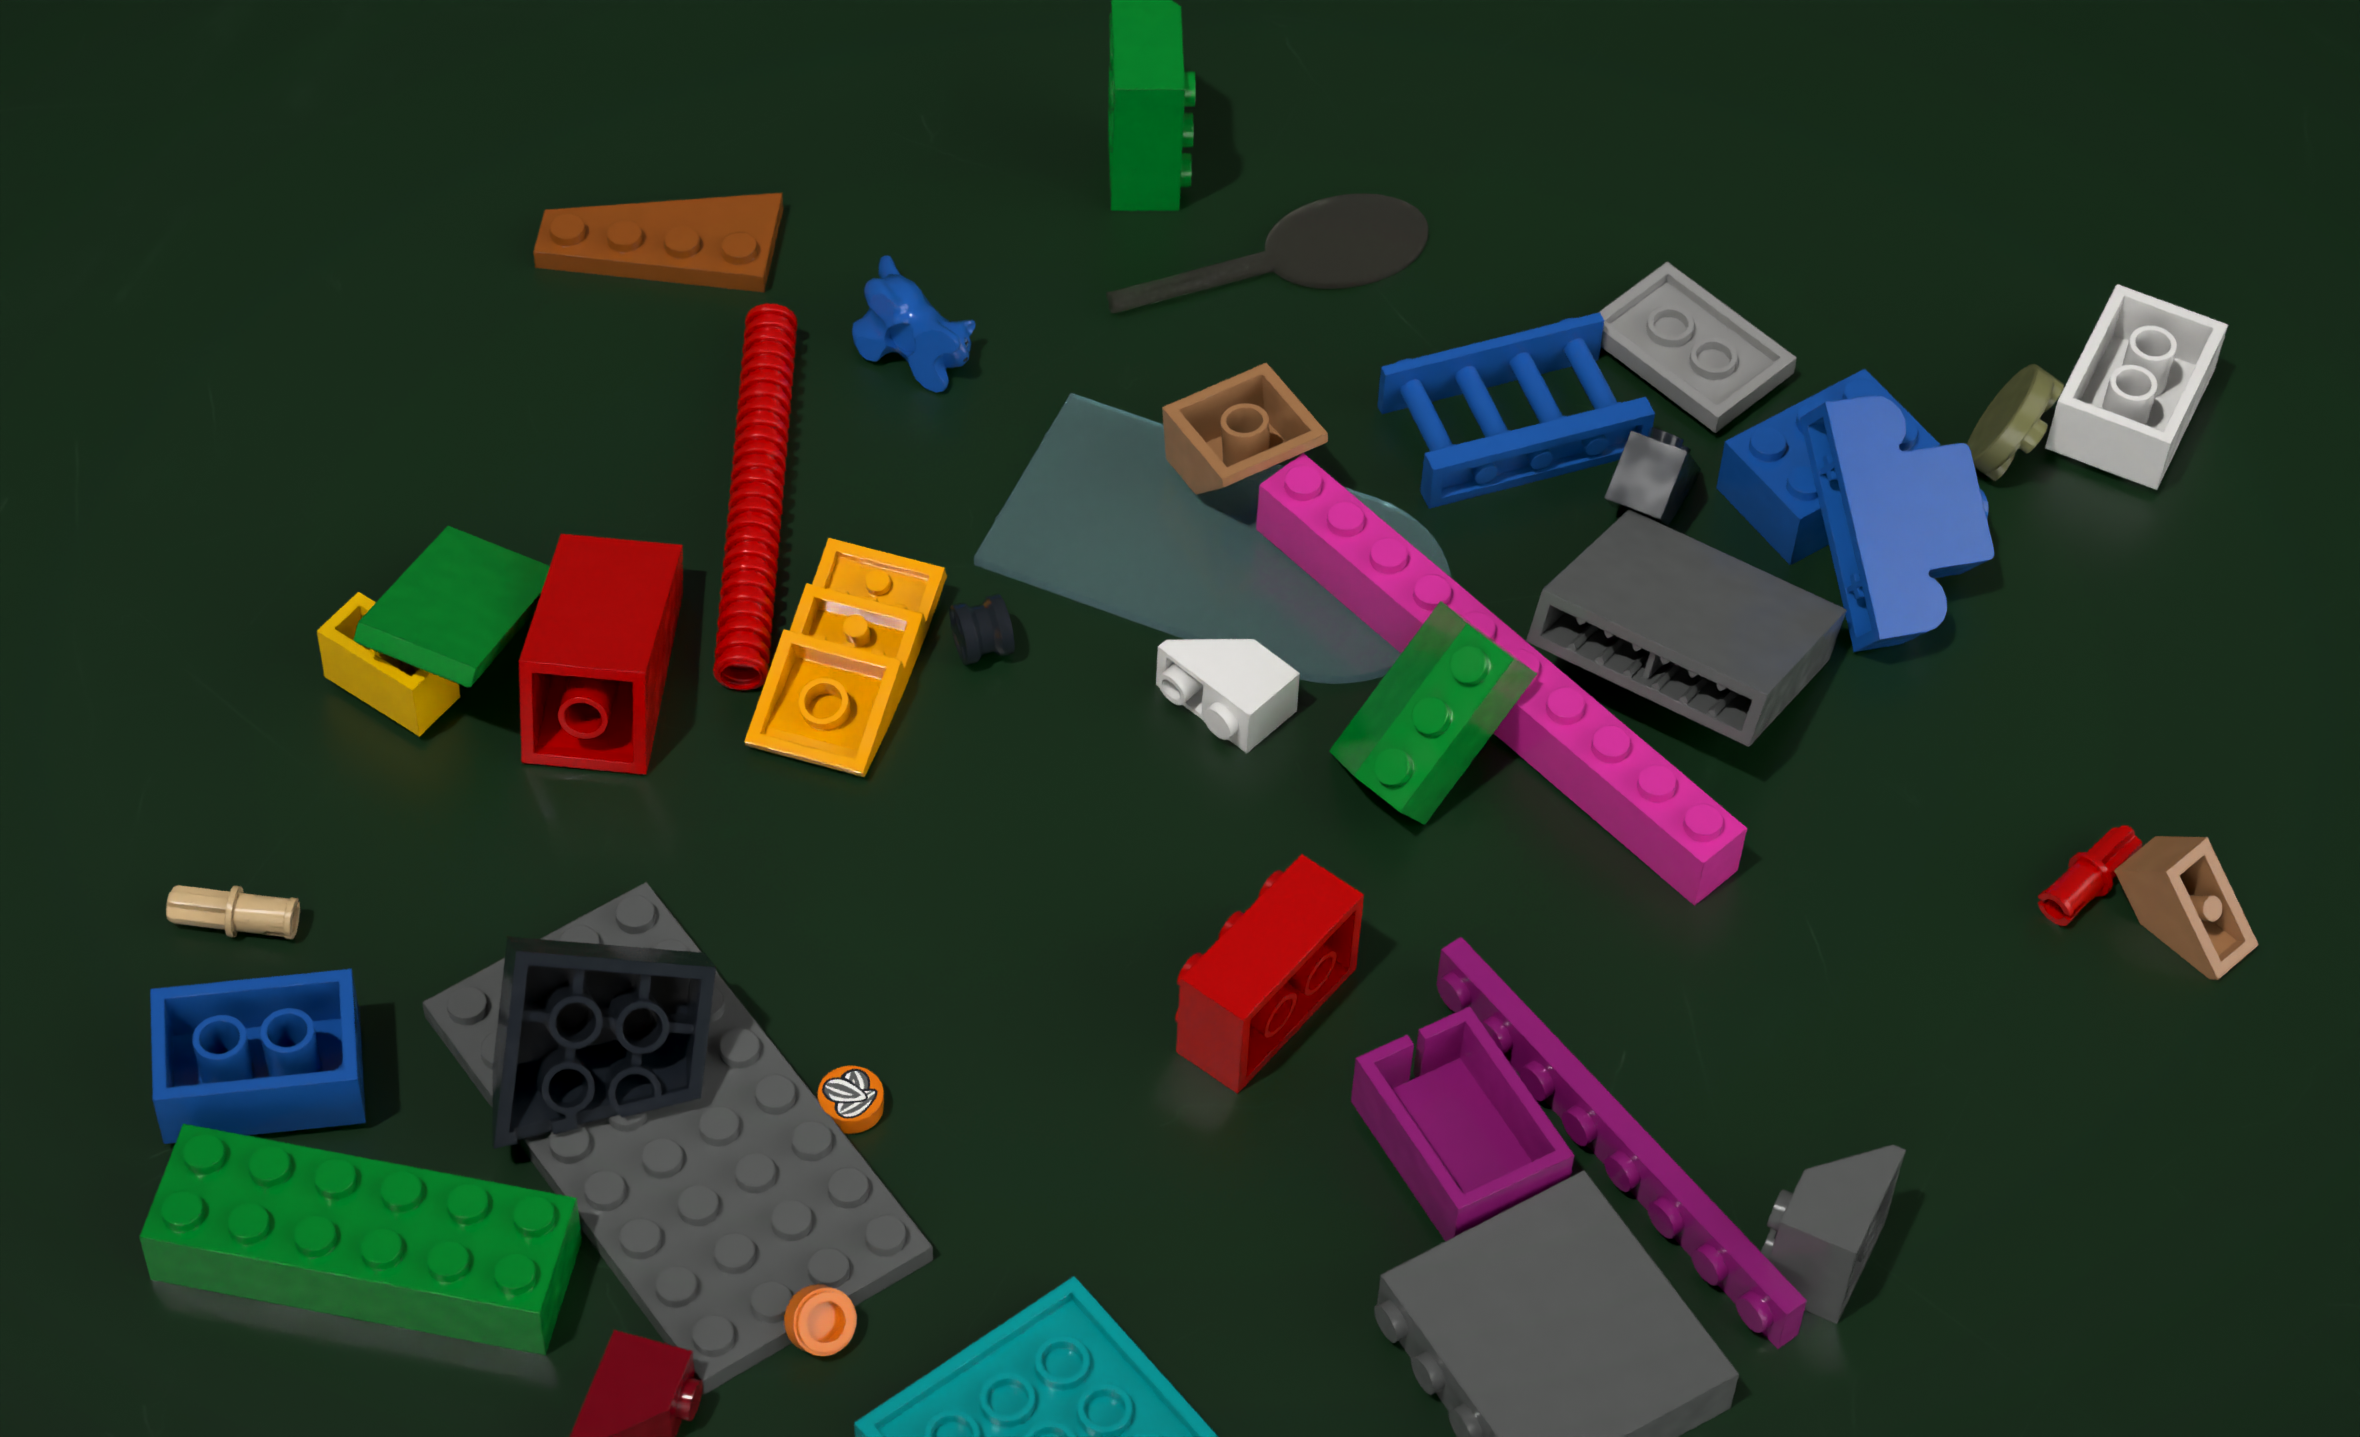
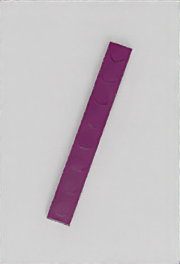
[1436,937,1807,1349]

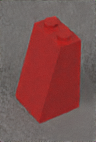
[519,534,683,775]

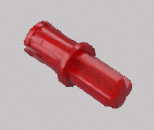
[2038,825,2143,926]

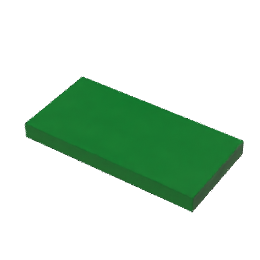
[353,526,550,687]

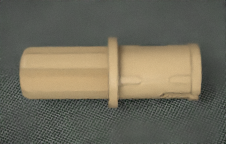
[166,885,300,940]

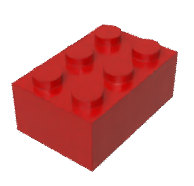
[1175,854,1364,1094]

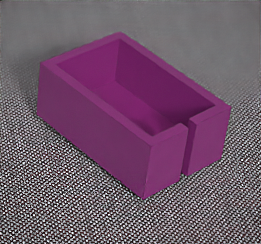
[1351,1006,1574,1242]

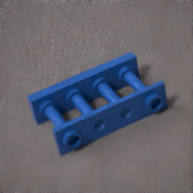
[1377,312,1655,509]

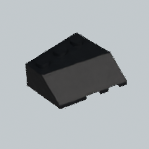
[492,936,716,1149]

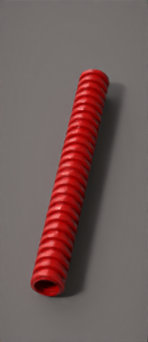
[713,303,798,690]

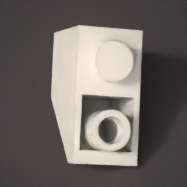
[1156,639,1300,753]

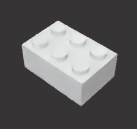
[2045,284,2228,490]

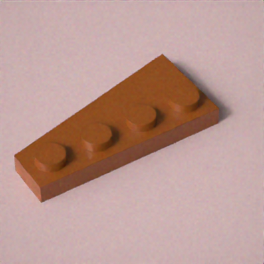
[533,193,783,292]

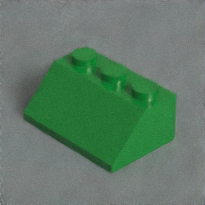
[1329,601,1537,825]

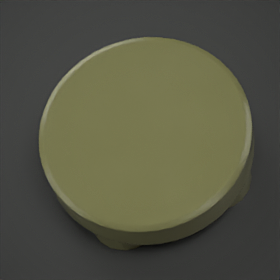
[1967,364,2064,481]

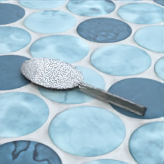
[1107,194,1428,313]

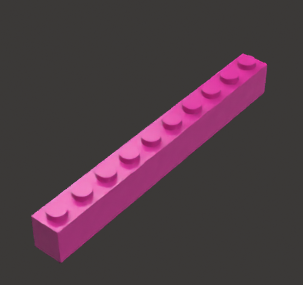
[1256,453,1747,906]

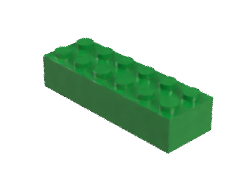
[139,1124,582,1356]

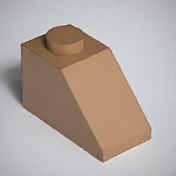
[2114,836,2259,980]

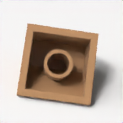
[1162,362,1328,495]

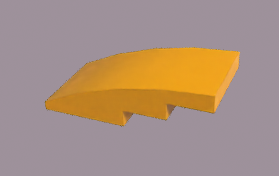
[744,538,947,777]

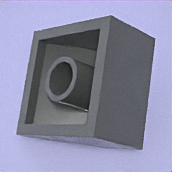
[1761,1145,1906,1324]

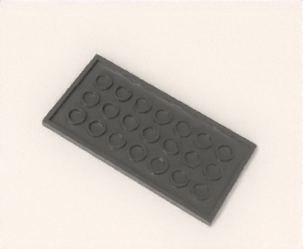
[422,882,933,1395]

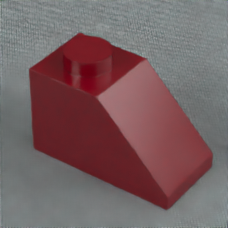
[570,1330,703,1437]

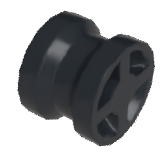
[949,594,1015,665]

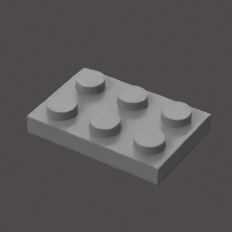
[1598,262,1797,433]

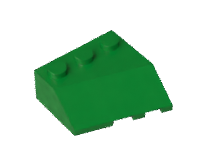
[1108,0,1196,211]

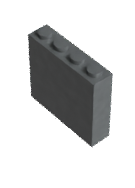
[1526,509,1847,747]
[1374,1171,1739,1437]

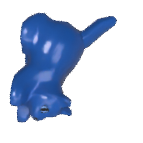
[852,256,976,393]

